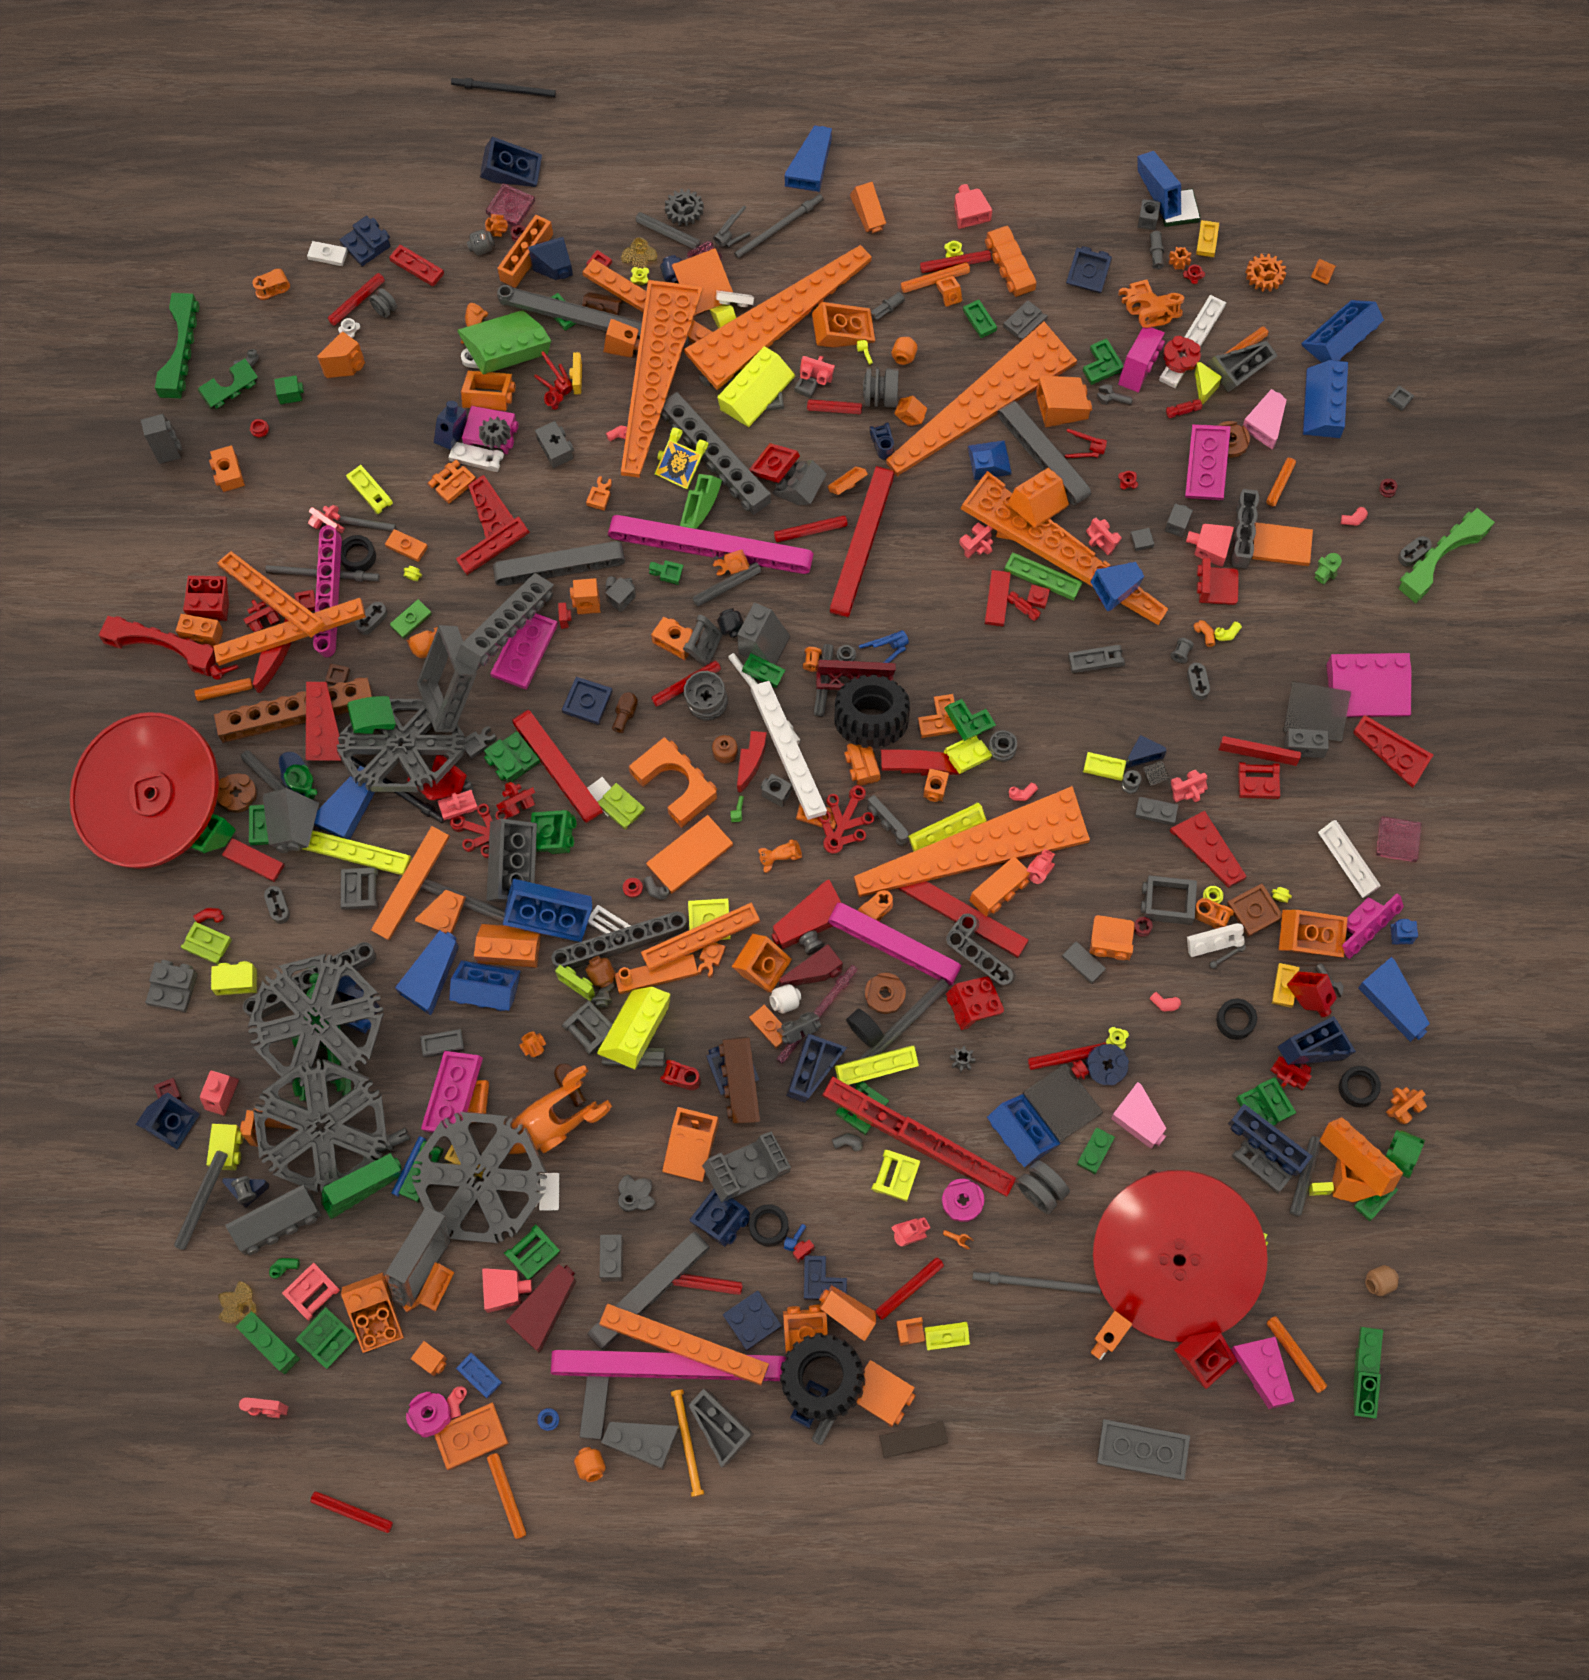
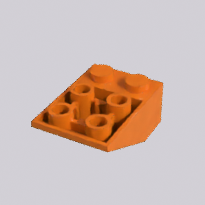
[662,1107,719,1182]
[341,1272,404,1353]

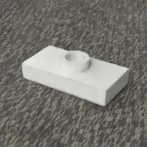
[307,241,348,266]

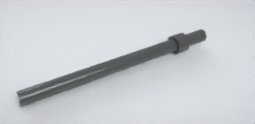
[734,194,824,258]
[265,565,380,582]
[972,1271,1101,1294]

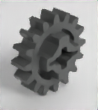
[665,189,704,226]

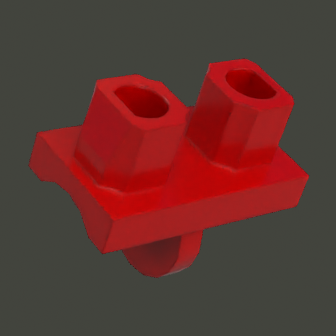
[243,599,280,632]
[496,782,535,818]
[1270,1056,1312,1090]

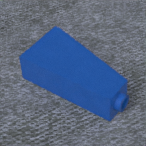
[785,126,832,192]
[1137,151,1182,220]
[314,766,375,840]
[395,930,459,1016]
[1358,957,1430,1042]

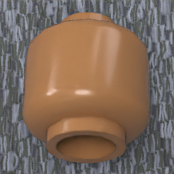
[1365,1265,1399,1297]

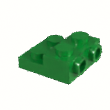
[484,731,540,783]
[531,810,577,854]

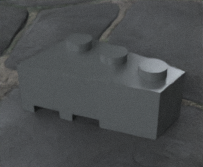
[1207,341,1278,392]
[141,414,182,464]
[689,1389,754,1468]
[601,1422,680,1470]

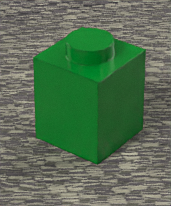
[274,375,304,405]

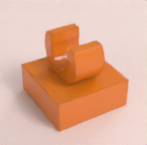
[1311,259,1336,285]

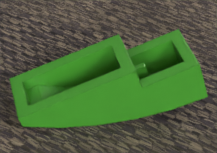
[680,474,722,529]

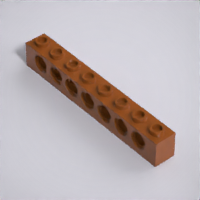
[214,677,373,743]

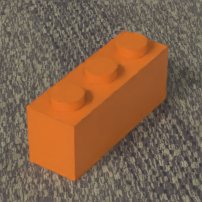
[969,856,1031,917]

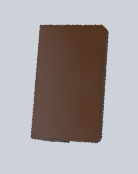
[582,292,623,316]

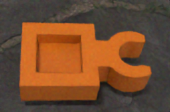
[1118,279,1153,304]
[586,476,612,511]
[713,549,750,576]
[698,943,726,978]

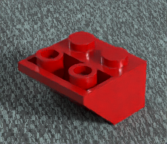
[183,575,229,621]

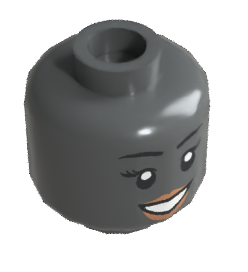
[467,229,495,256]

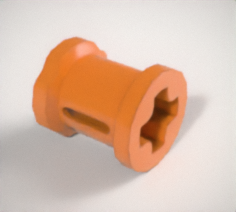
[803,647,822,672]

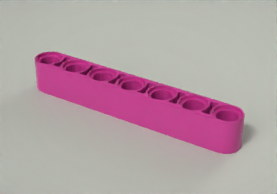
[313,525,342,657]
[828,903,962,985]

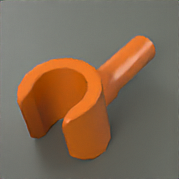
[943,1230,974,1249]

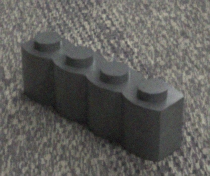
[1231,489,1259,569]

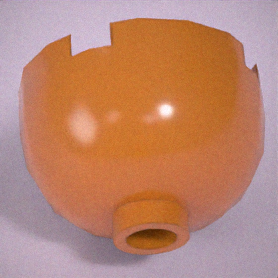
[406,627,438,659]

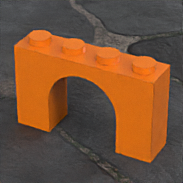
[629,737,717,828]

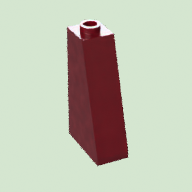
[506,1264,576,1353]

